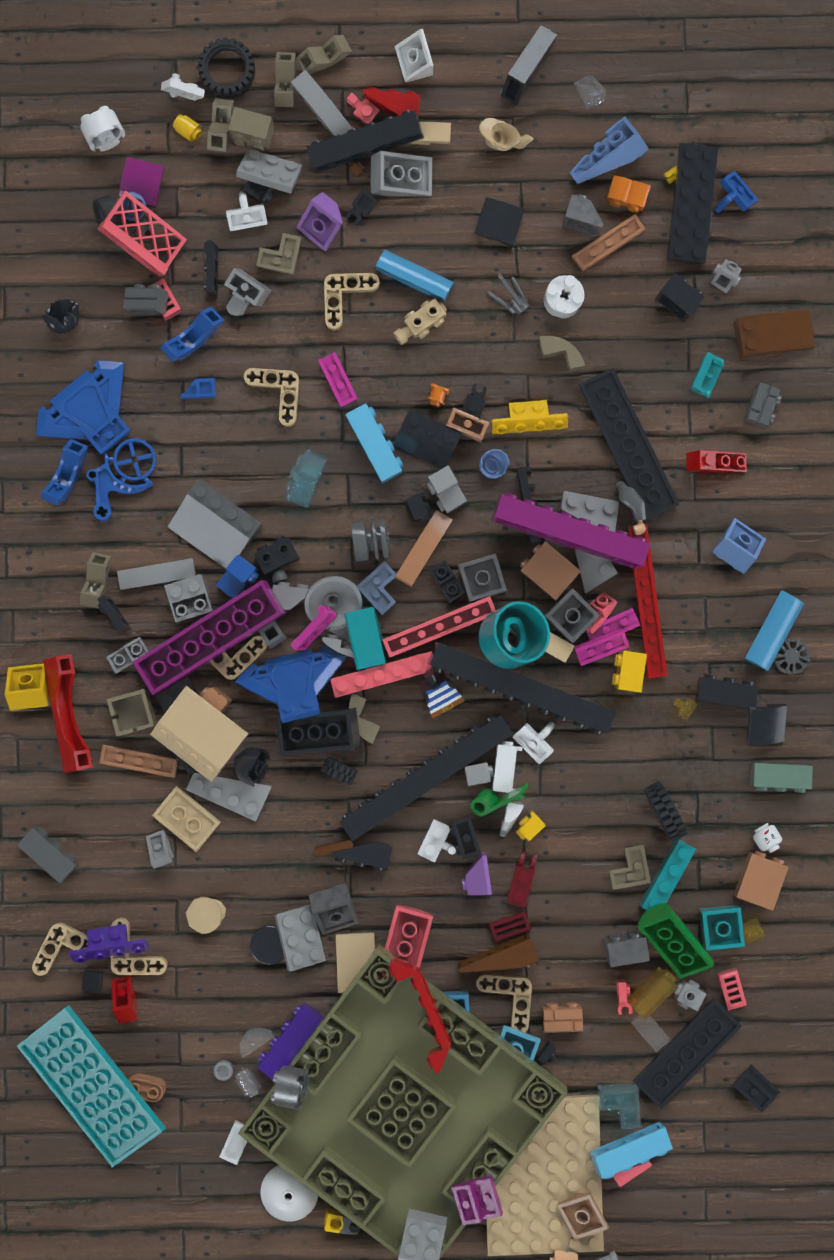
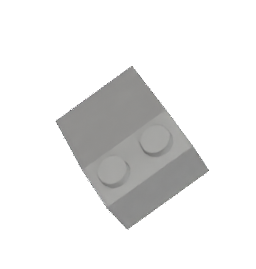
[371,151,432,197]

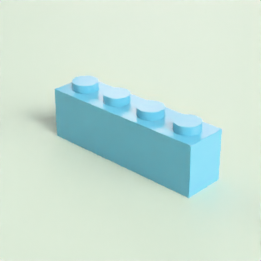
[346,403,404,484]
[589,1122,673,1179]

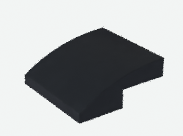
[474,197,524,247]
[747,704,787,746]

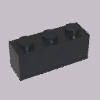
[695,674,759,709]

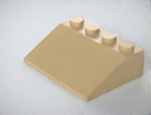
[150,686,248,782]

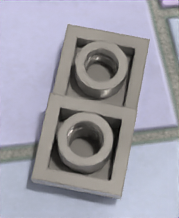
[322,634,354,658]
[106,637,149,674]

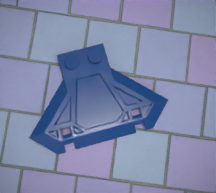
[36,360,132,456]
[235,646,347,723]

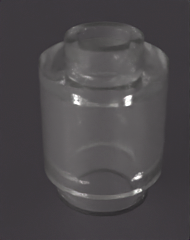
[234,1067,261,1098]

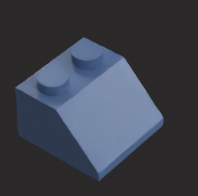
[713,518,766,574]

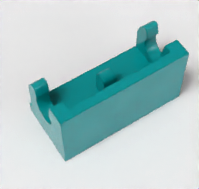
[690,352,725,398]

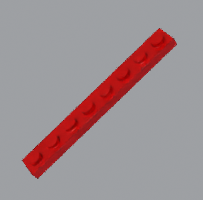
[627,524,668,678]

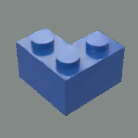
[216,554,259,599]

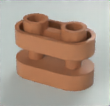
[129,1073,167,1102]

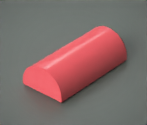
[379,905,433,977]

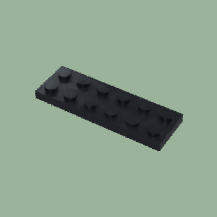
[667,142,718,264]
[633,998,742,1109]

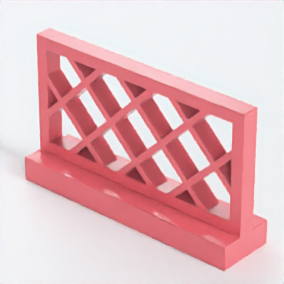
[97,191,187,277]

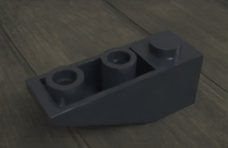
[331,841,393,871]

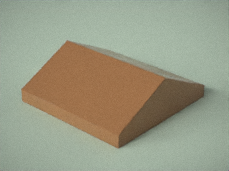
[557,1193,609,1240]

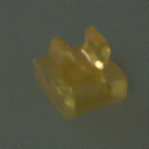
[673,697,697,721]
[743,917,765,944]

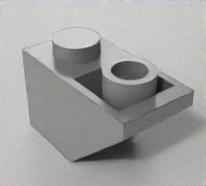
[273,582,309,610]

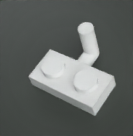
[161,74,204,101]
[226,191,268,231]
[513,722,555,764]
[417,819,456,862]

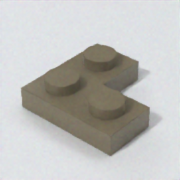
[256,233,302,276]
[609,844,651,890]

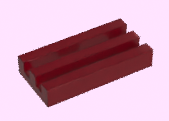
[489,911,531,942]

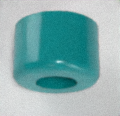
[479,602,550,669]

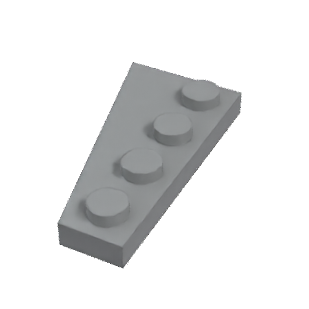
[186,772,272,821]

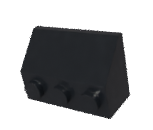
[393,408,462,469]

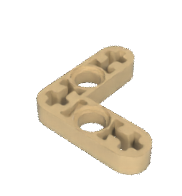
[324,273,380,331]
[244,368,299,427]
[210,636,267,680]
[111,917,168,975]
[32,922,88,976]
[476,973,532,1032]

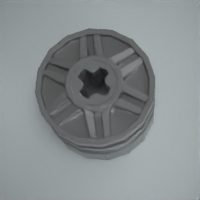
[351,518,390,562]

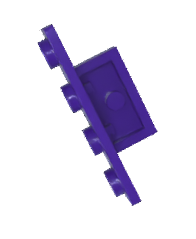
[69,924,149,963]

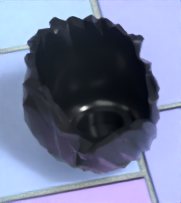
[42,299,79,334]

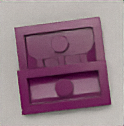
[119,157,165,207]
[451,1176,503,1225]

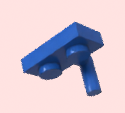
[714,171,758,213]

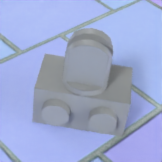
[224,268,272,316]

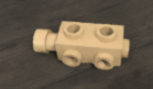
[393,299,447,345]

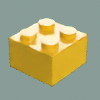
[612,651,647,693]

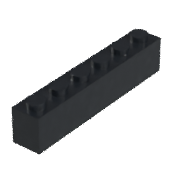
[306,110,424,173]

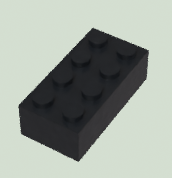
[276,707,361,755]

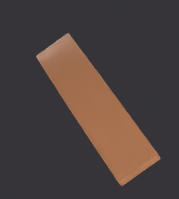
[395,510,452,587]

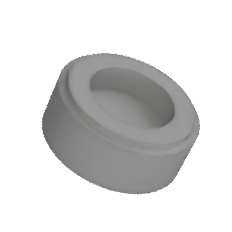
[214,1060,234,1081]

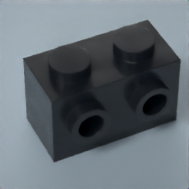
[254,536,300,575]
[449,815,481,859]

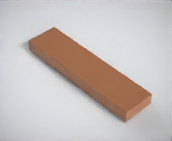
[572,214,646,272]
[99,744,179,778]

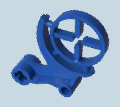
[87,438,156,523]

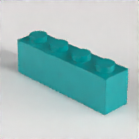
[639,839,696,910]

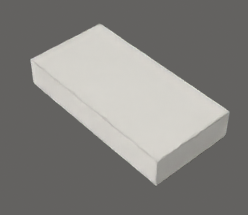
[220,1120,247,1165]

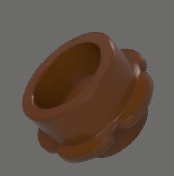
[348,160,365,178]

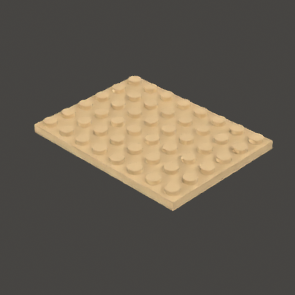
[486,1094,604,1256]

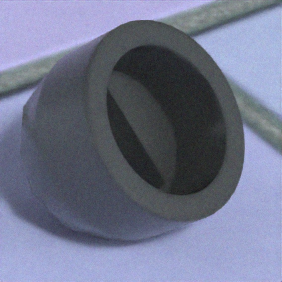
[272,568,288,584]

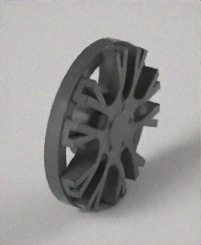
[774,639,810,675]

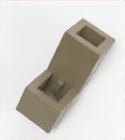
[296,35,352,74]
[274,52,296,107]
[207,98,234,152]
[538,336,585,372]
[80,552,111,609]
[349,693,380,744]

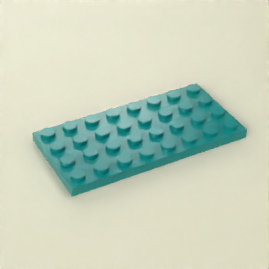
[17,1005,166,1167]

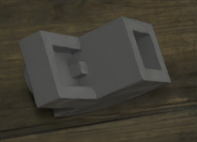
[258,620,287,649]

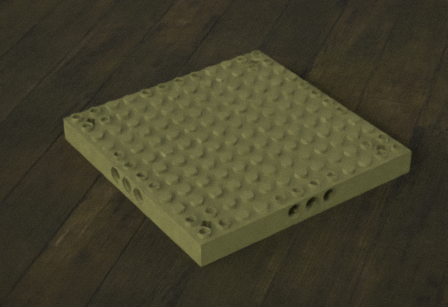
[238,944,567,1259]

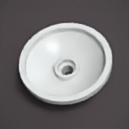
[261,1165,318,1221]

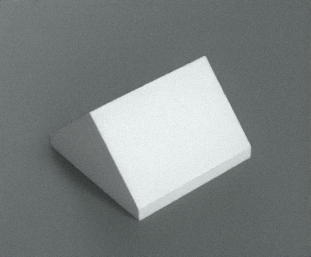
[395,29,433,82]

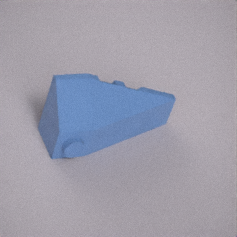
[569,117,649,184]

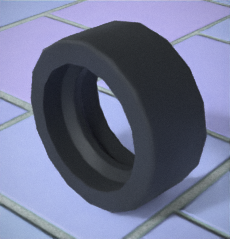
[92,195,123,229]

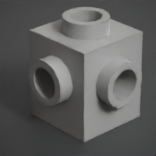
[711,259,742,293]
[674,980,706,1011]

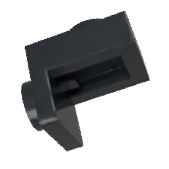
[242,181,274,204]

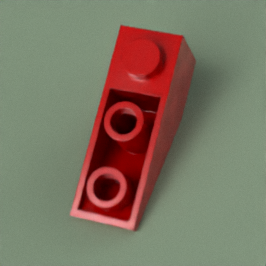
[363,87,420,117]
[686,450,747,473]

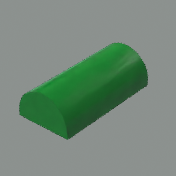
[638,903,714,979]

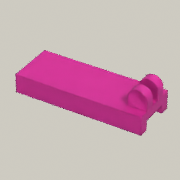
[318,352,358,407]
[291,606,338,650]
[586,608,640,640]
[574,628,630,666]

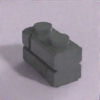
[123,284,168,314]
[744,382,782,428]

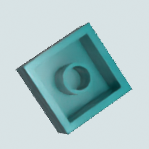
[698,905,745,951]

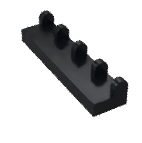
[516,466,545,545]

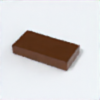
[314,838,354,856]

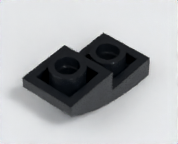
[429,560,466,605]

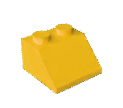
[4,663,49,711]

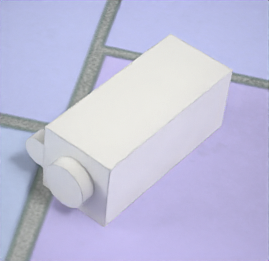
[492,741,522,793]

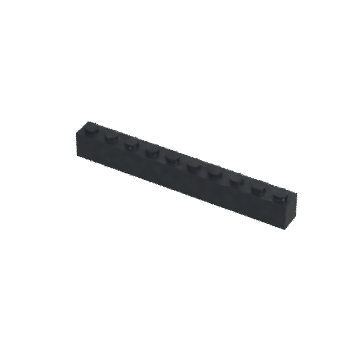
[427,642,616,735]
[340,714,513,841]

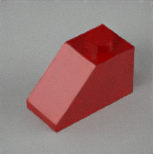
[112,975,138,1024]

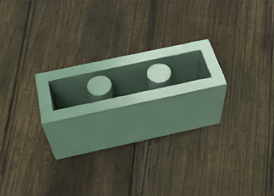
[750,762,813,793]

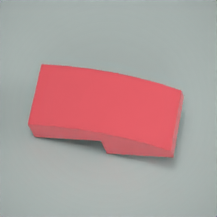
[586,592,617,634]

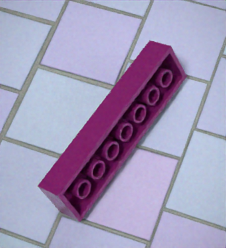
[491,493,650,569]
[133,580,286,695]

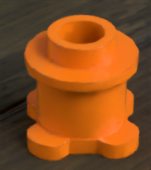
[426,384,449,408]

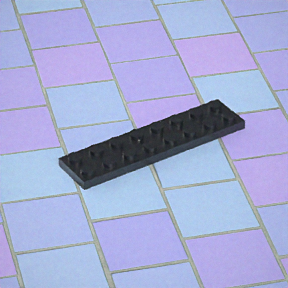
[579,367,680,522]

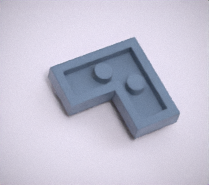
[357,561,396,615]

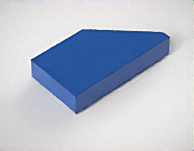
[180,378,216,400]

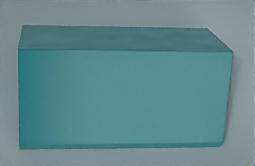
[344,607,388,670]

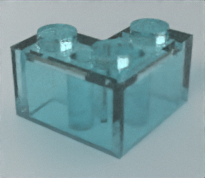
[285,450,328,508]
[597,1083,641,1129]

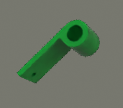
[471,783,529,816]

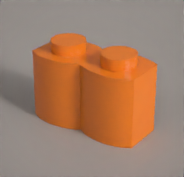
[606,175,650,213]

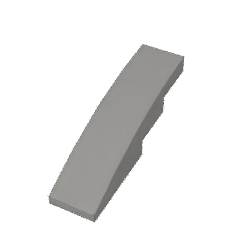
[291,70,352,135]

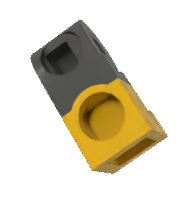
[323,1208,360,1235]

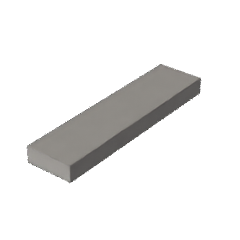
[117,558,196,590]

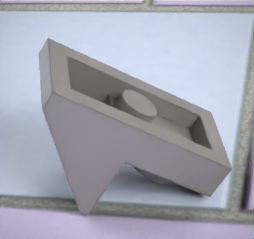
[146,830,174,869]

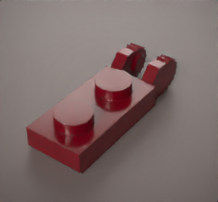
[506,851,537,908]

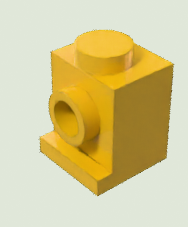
[516,810,546,841]

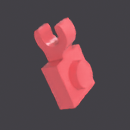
[347,92,380,125]
[616,979,632,1015]

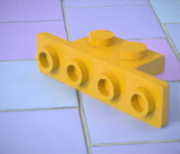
[491,400,568,434]

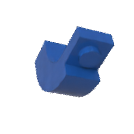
[160,306,224,362]
[41,439,88,506]

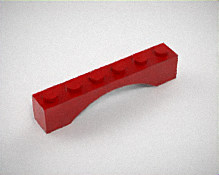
[43,654,93,773]

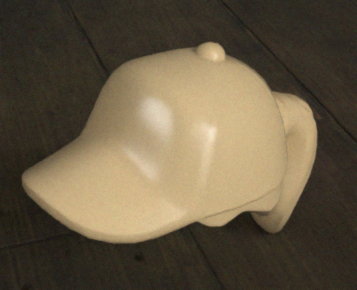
[479,118,533,151]

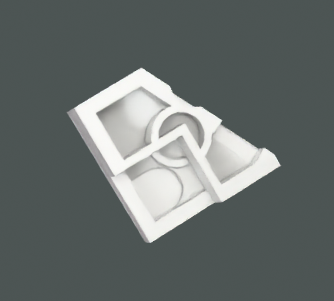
[500,801,524,837]

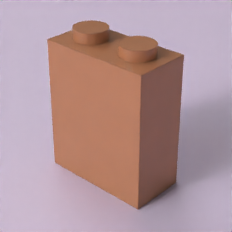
[520,541,581,601]
[733,850,789,911]

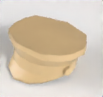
[186,897,226,934]

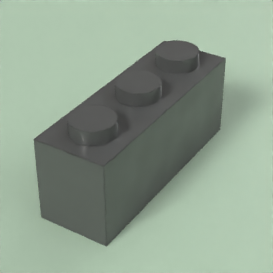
[17,826,79,883]

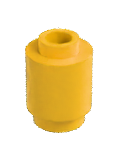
[173,114,202,142]

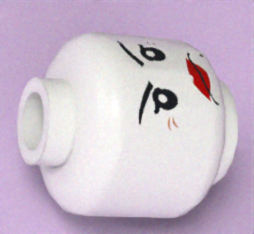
[753,823,782,853]

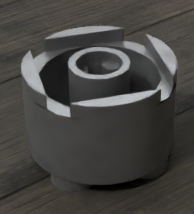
[271,1065,309,1110]

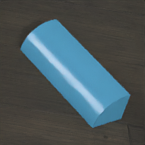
[376,249,454,303]
[745,590,804,671]

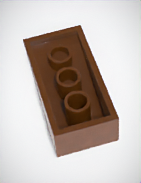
[733,310,815,360]
[458,933,540,973]

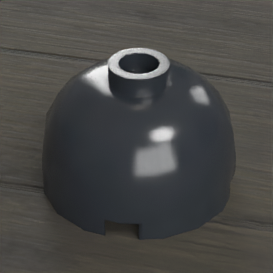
[234,747,270,787]

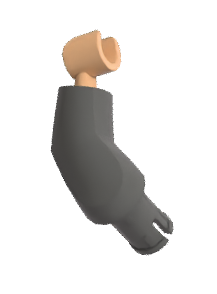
[615,481,646,535]

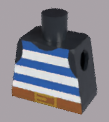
[420,670,465,718]

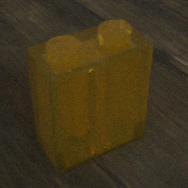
[627,967,678,1020]

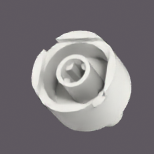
[80,106,125,151]
[544,275,584,319]

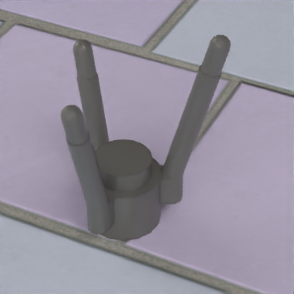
[487,274,530,316]

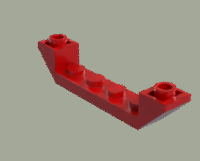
[388,958,451,1074]

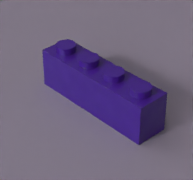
[257,1002,323,1080]

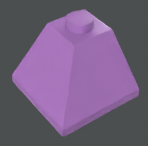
[296,192,343,251]
[462,852,492,895]

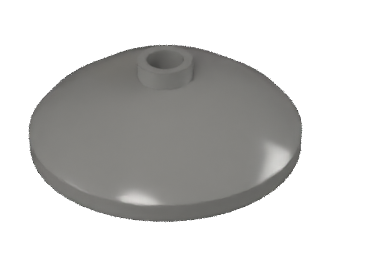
[304,576,362,630]

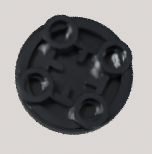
[250,925,284,965]

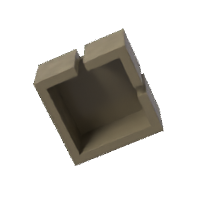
[228,107,275,151]
[106,689,157,737]

